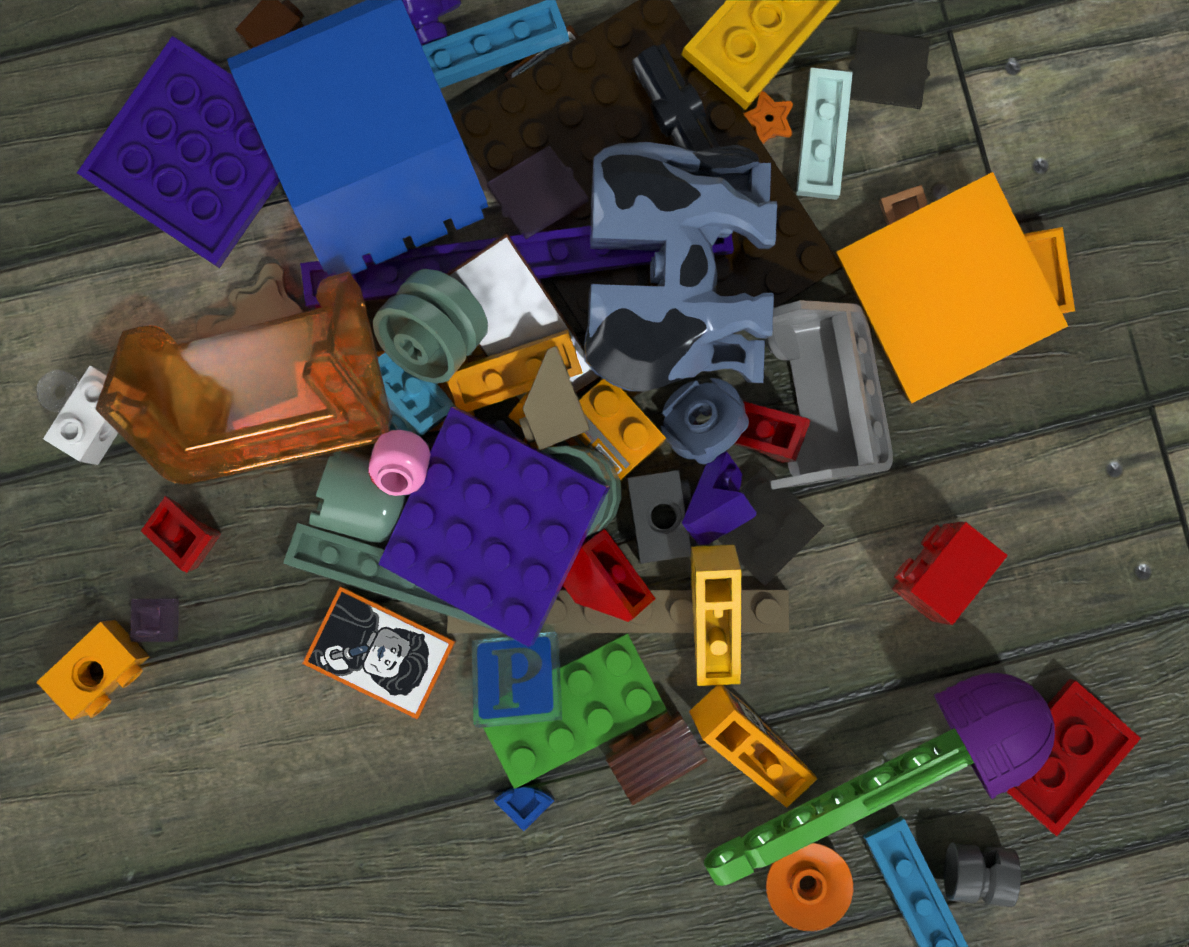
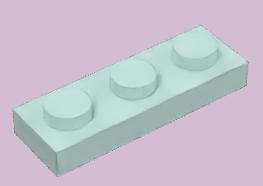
[796,68,853,200]

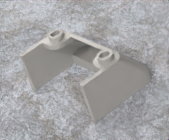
[765,300,893,489]

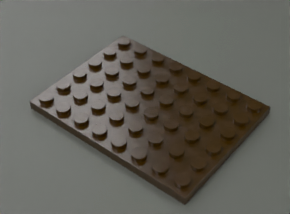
[452,0,841,400]

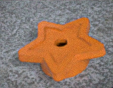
[743,91,793,144]

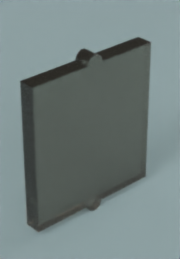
[849,30,930,109]

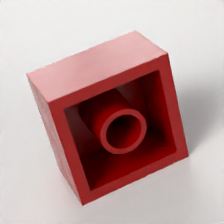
[892,522,1008,625]

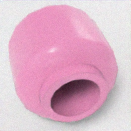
[368,429,431,496]

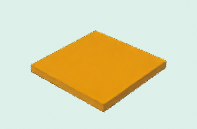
[835,172,1068,404]

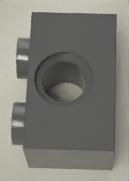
[627,470,698,564]

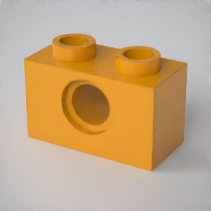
[36,620,150,720]

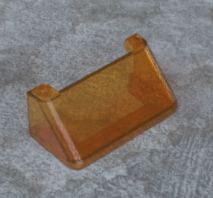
[95,271,392,484]

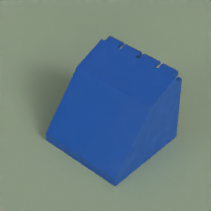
[227,0,489,280]

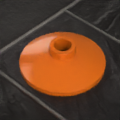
[766,842,853,931]

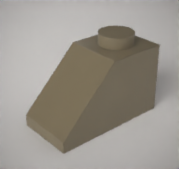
[519,346,590,450]

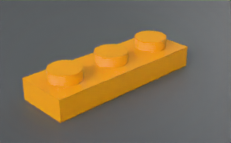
[447,329,583,413]

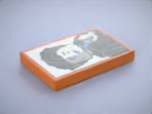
[302,586,456,719]

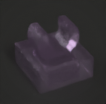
[130,598,179,642]

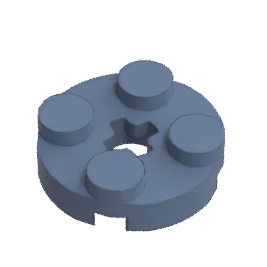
[661,378,749,464]

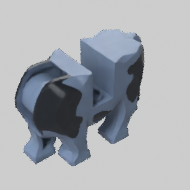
[584,142,777,392]

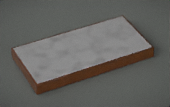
[445,232,601,402]

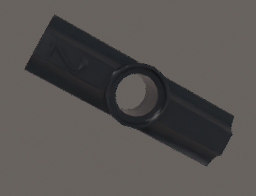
[632,44,720,151]

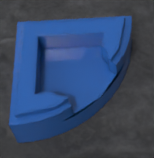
[494,786,555,831]

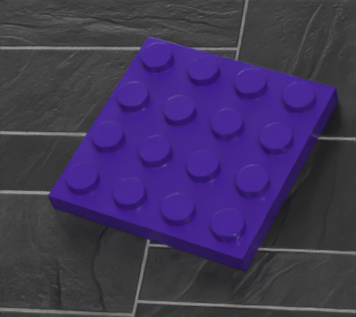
[77,36,280,269]
[378,407,610,647]

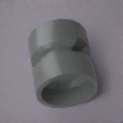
[944,842,1021,907]

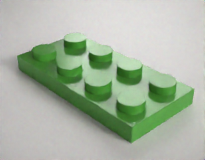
[476,633,667,789]

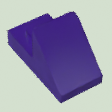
[682,451,757,546]

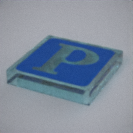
[472,632,562,728]

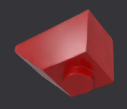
[563,529,656,622]

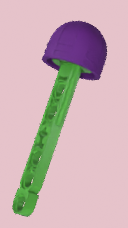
[704,673,1055,886]

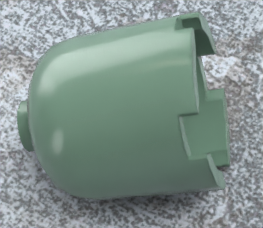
[309,443,410,542]

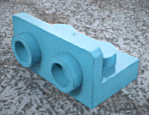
[354,352,456,437]

